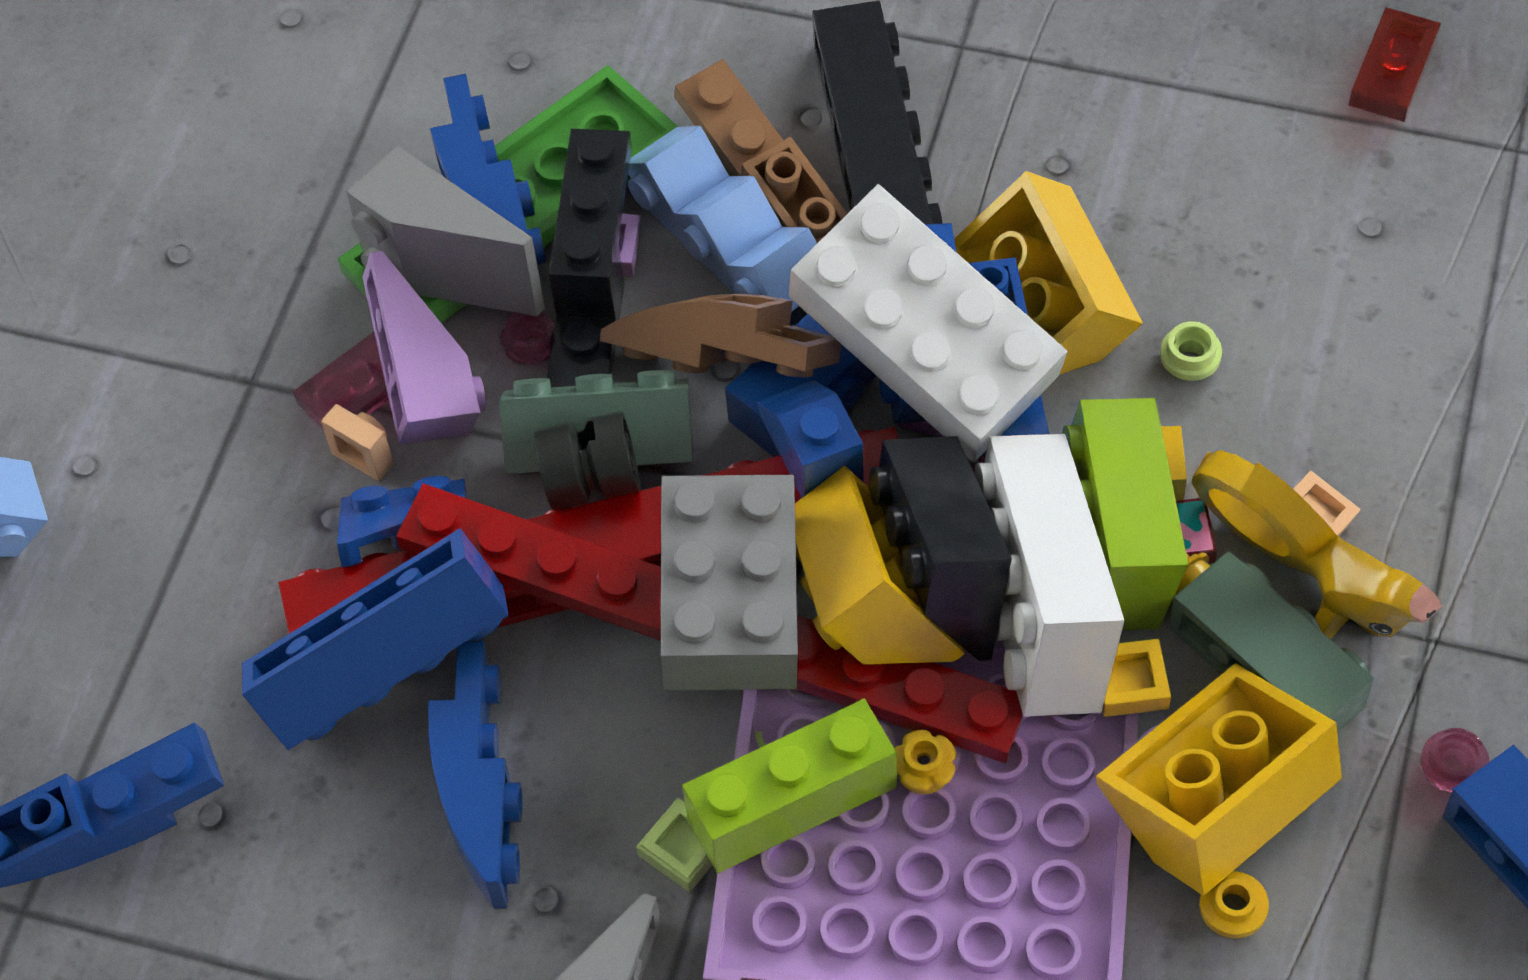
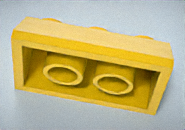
[954,171,1143,375]
[795,465,965,665]
[1096,663,1342,896]

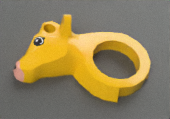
[1191,450,1442,640]

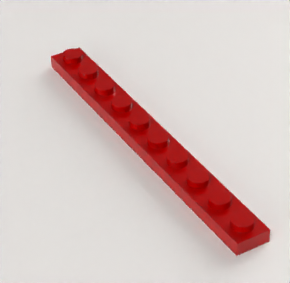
[396,483,1023,764]

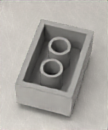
[661,475,798,690]

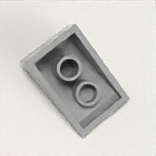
[346,145,545,316]

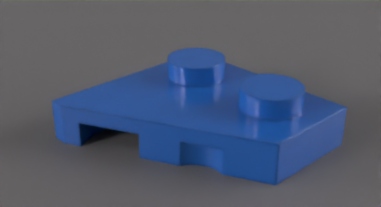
[337,476,468,567]

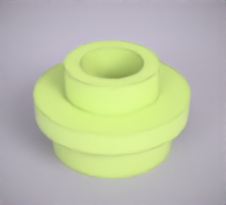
[1160,321,1222,381]

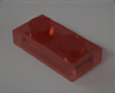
[1348,7,1441,122]

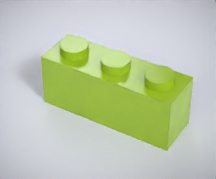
[682,698,897,874]

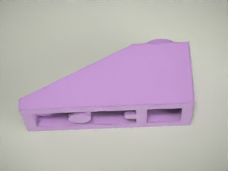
[362,251,486,444]

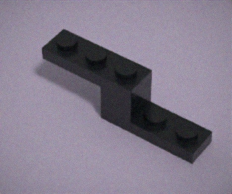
[547,128,632,388]

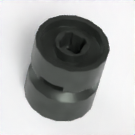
[534,411,640,510]

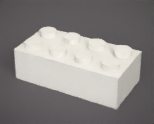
[789,184,1068,463]
[974,434,1125,717]

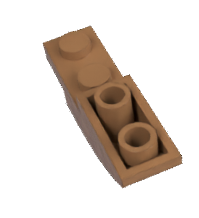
[674,59,848,243]
[600,294,841,377]

